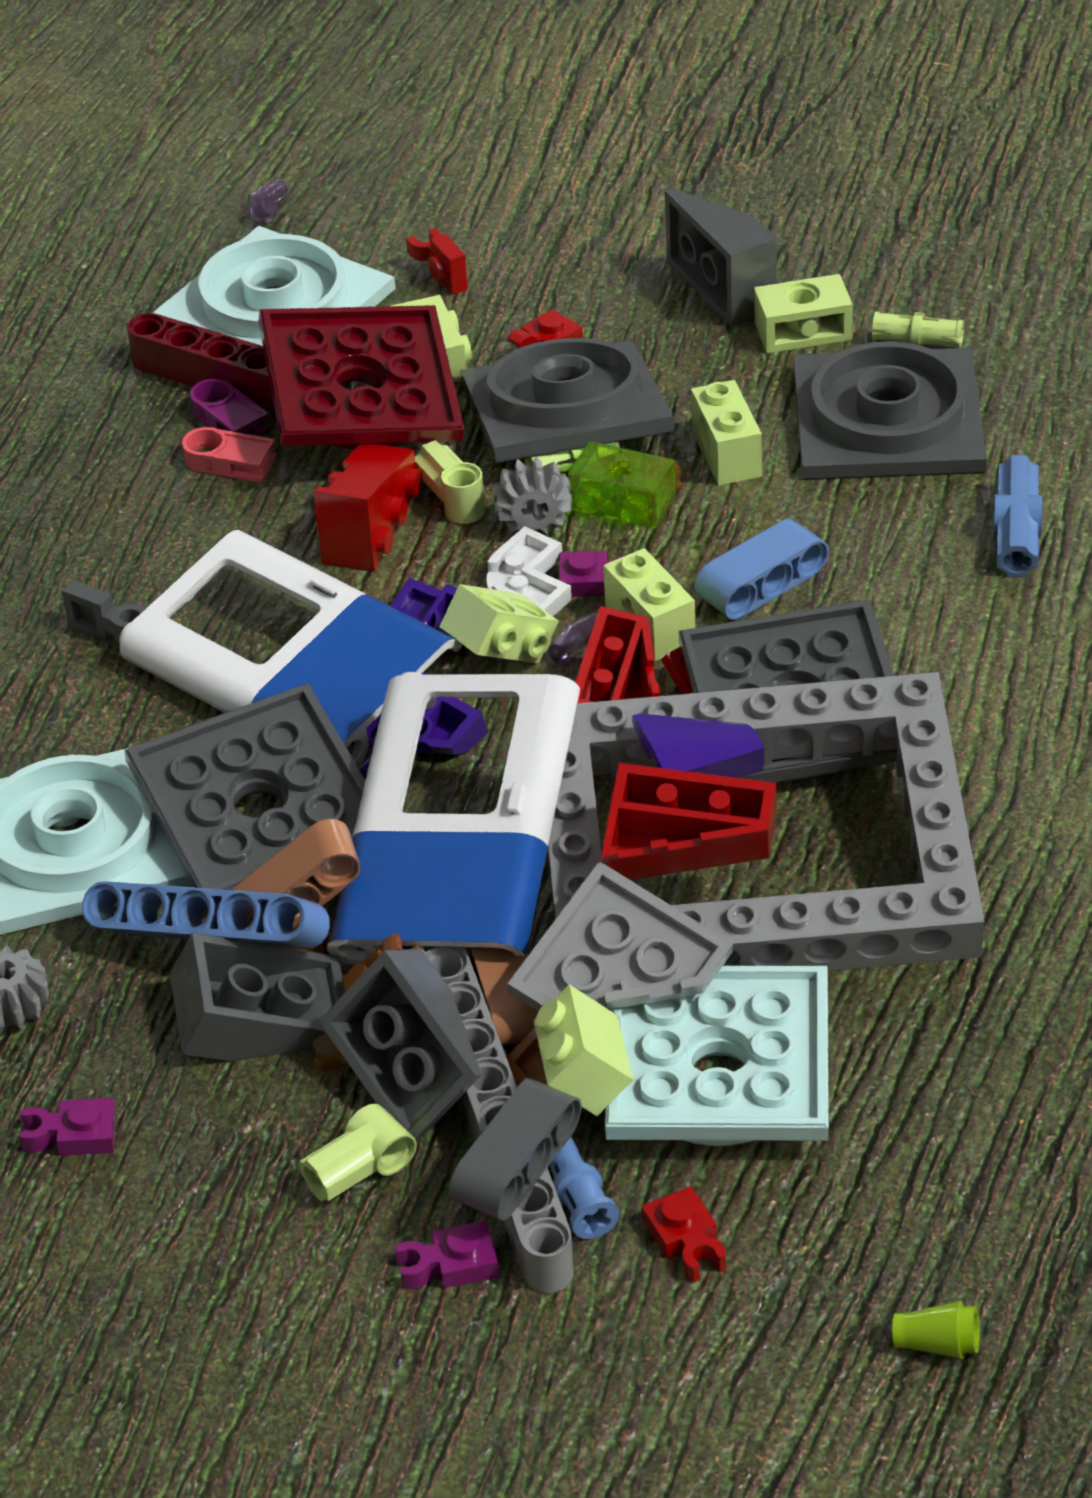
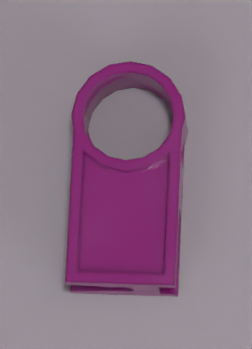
[190,378,271,436]

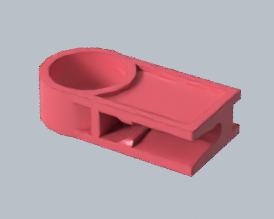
[182,427,277,483]

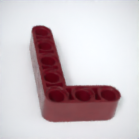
[127,313,341,412]

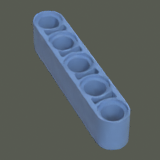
[82,881,330,949]

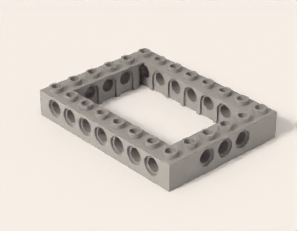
[547,672,985,971]

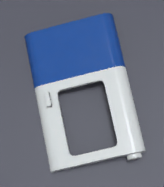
[119,530,462,767]
[327,672,580,964]

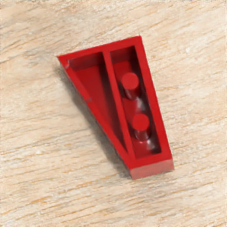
[313,443,422,572]
[575,606,660,703]
[601,763,777,880]

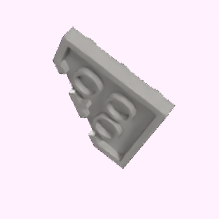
[507,861,733,1011]

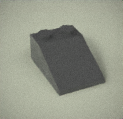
[665,188,780,326]
[170,933,344,1061]
[318,949,482,1142]

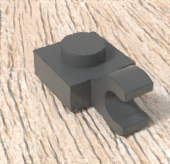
[62,580,145,641]

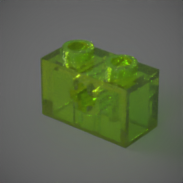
[568,441,676,529]

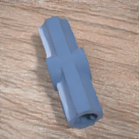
[994,455,1042,578]

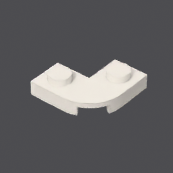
[486,526,571,616]

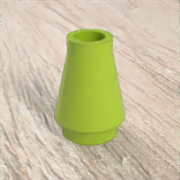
[892,1301,980,1359]

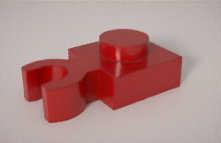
[641,1186,726,1283]

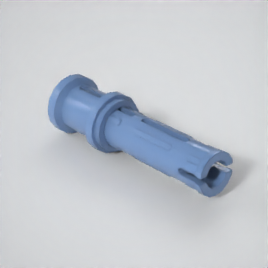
[549,1137,620,1239]

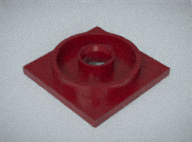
[258,305,464,450]

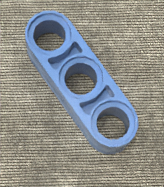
[694,519,829,620]

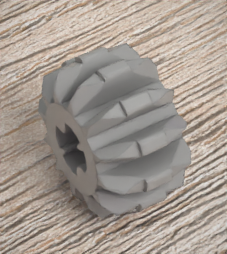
[493,456,572,535]
[0,945,49,1034]

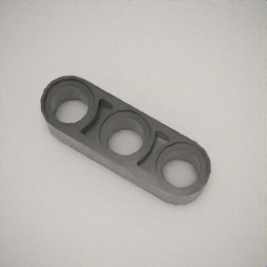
[449,1078,582,1221]

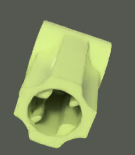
[415,440,486,524]
[299,1104,417,1202]

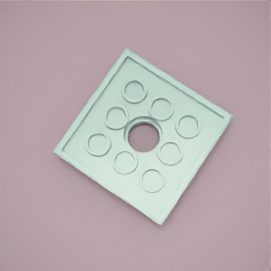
[153,226,395,346]
[0,748,193,935]
[605,966,828,1146]

